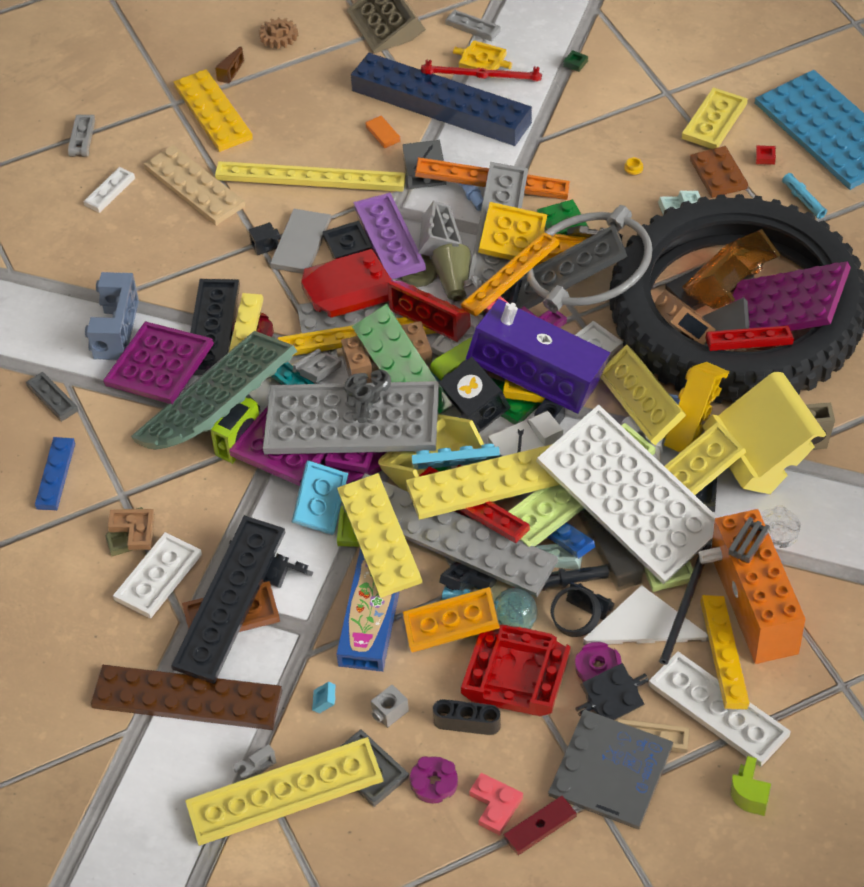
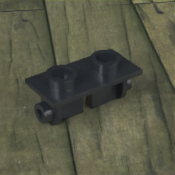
[566,582,615,620]

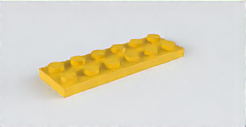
[173,69,253,152]

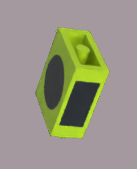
[210,398,259,464]

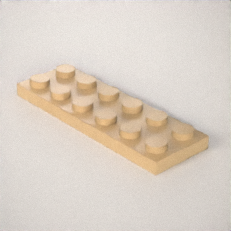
[144,145,245,226]

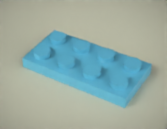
[412,444,500,470]

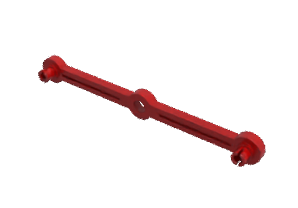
[421,59,542,81]

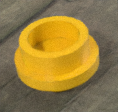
[624,157,643,175]

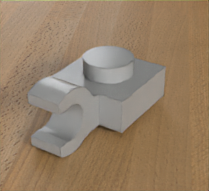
[233,744,276,780]

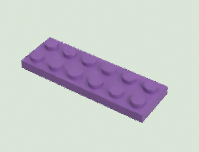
[354,193,426,279]

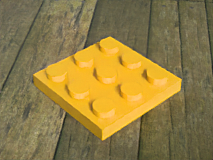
[478,202,547,266]

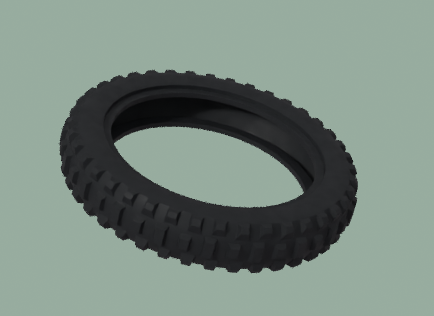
[609,194,864,403]

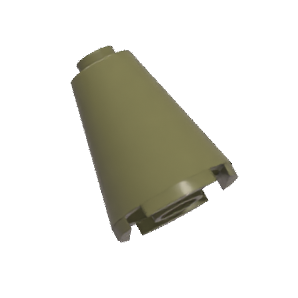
[431,243,471,301]

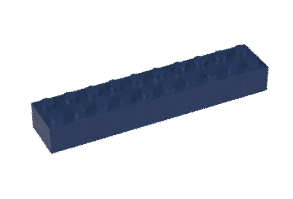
[351,52,532,146]

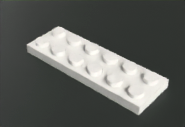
[648,652,791,767]

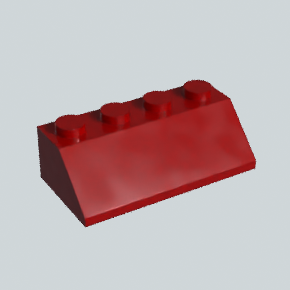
[388,280,471,342]

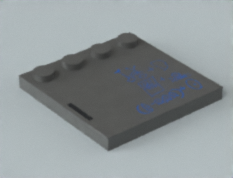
[548,709,673,830]

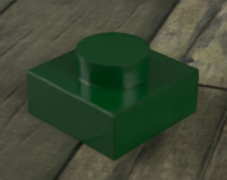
[563,50,588,72]

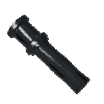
[542,564,609,591]

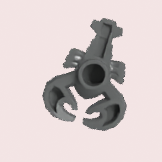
[344,369,391,423]

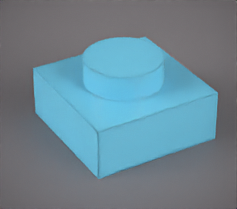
[312,681,336,714]

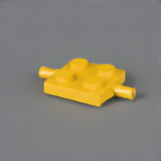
[453,40,512,70]

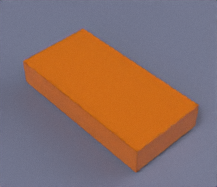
[365,115,401,149]

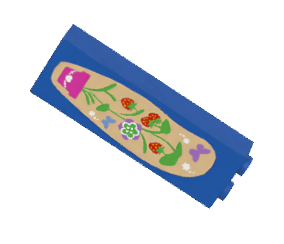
[337,549,400,672]

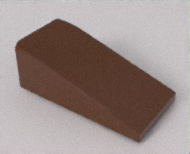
[215,46,245,84]

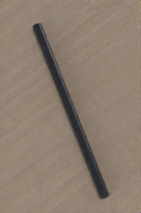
[659,540,712,665]

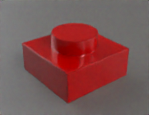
[756,145,776,165]

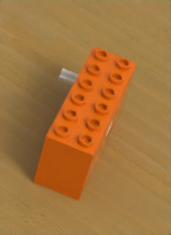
[699,509,806,664]

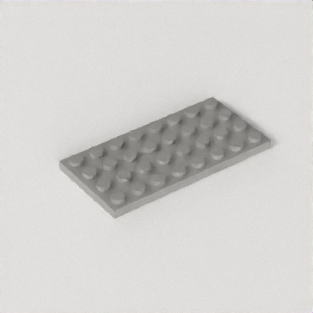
[263,381,439,454]

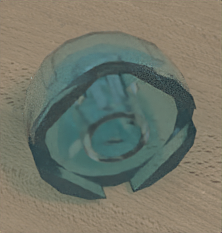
[494,588,538,629]

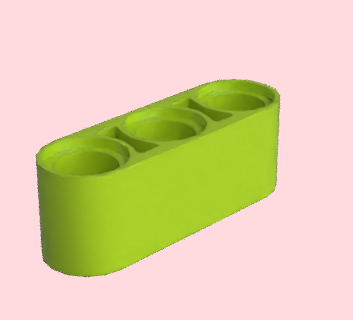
[429,337,473,381]

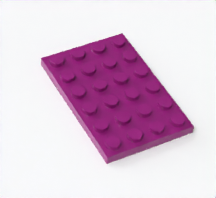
[729,261,851,331]

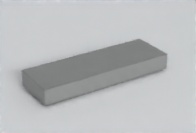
[445,10,501,41]

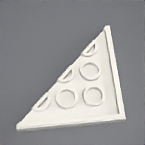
[583,585,708,645]

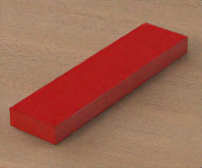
[705,326,794,351]

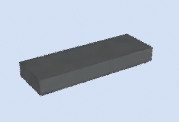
[26,372,79,422]

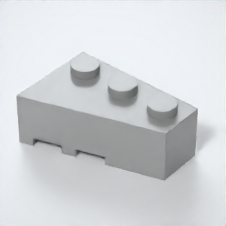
[418,201,463,256]

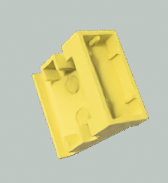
[702,372,826,494]

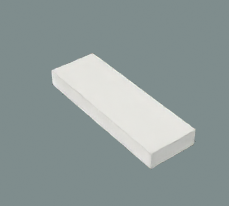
[84,167,135,213]

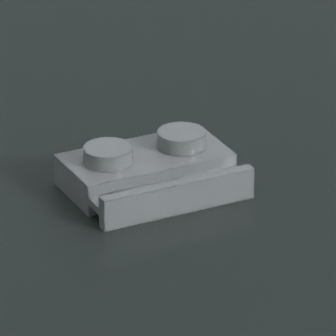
[293,349,342,383]

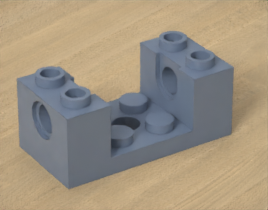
[85,272,139,360]

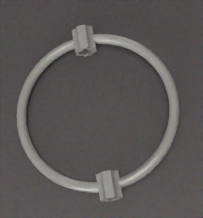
[525,205,652,313]

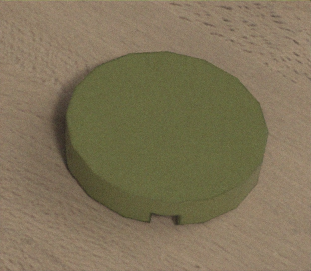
[400,254,437,287]

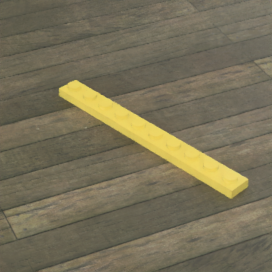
[215,161,406,192]

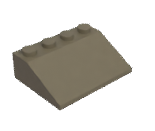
[346,0,426,53]

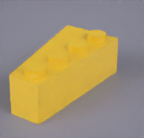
[664,362,729,453]

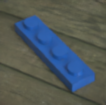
[35,437,75,511]

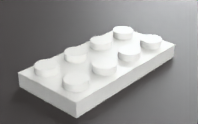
[113,532,202,619]

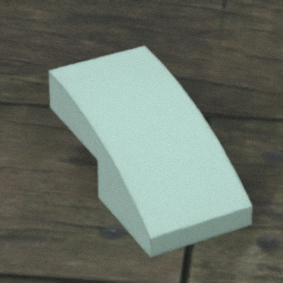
[658,191,700,215]

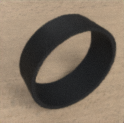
[551,587,601,637]

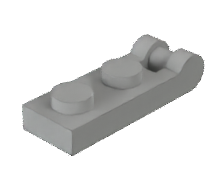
[68,115,95,157]

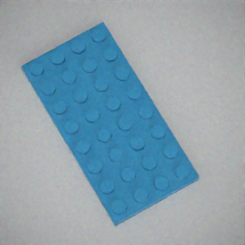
[755,70,864,190]

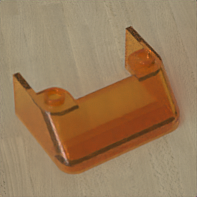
[682,229,780,309]

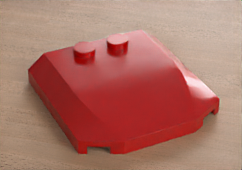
[301,249,392,318]
[461,624,571,717]

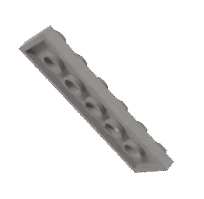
[297,301,403,333]

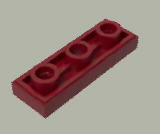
[503,796,577,856]

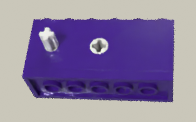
[466,299,611,414]

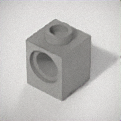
[371,685,409,728]

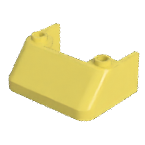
[378,414,484,492]

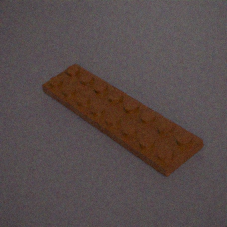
[91,664,282,730]

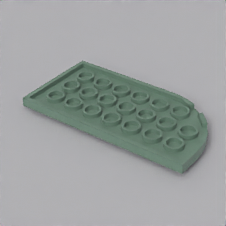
[131,331,297,450]

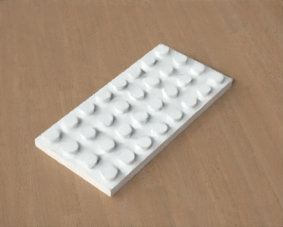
[536,405,718,584]

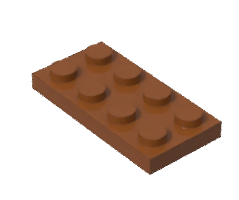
[182,581,280,632]

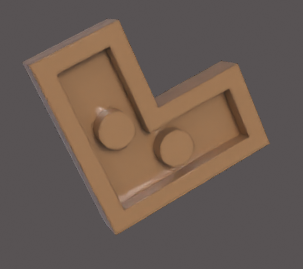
[108,509,155,550]

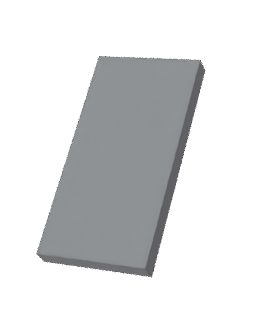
[270,209,331,273]

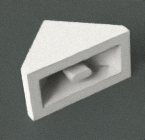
[528,411,563,446]

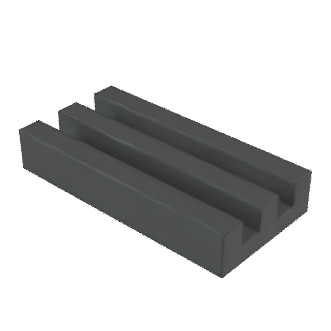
[728,517,770,563]

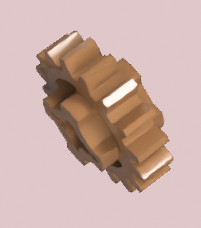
[259,17,298,49]

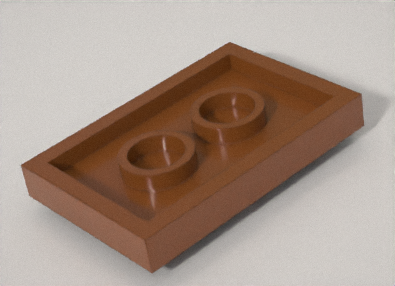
[690,146,748,198]

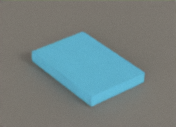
[292,461,348,535]

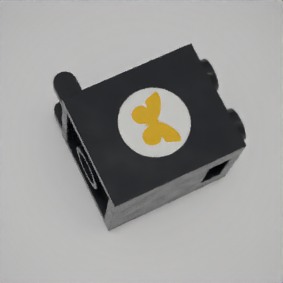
[439,357,511,433]

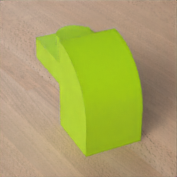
[731,756,771,816]

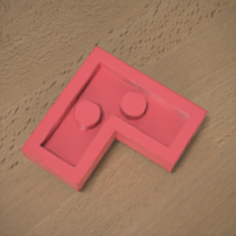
[469,773,523,835]

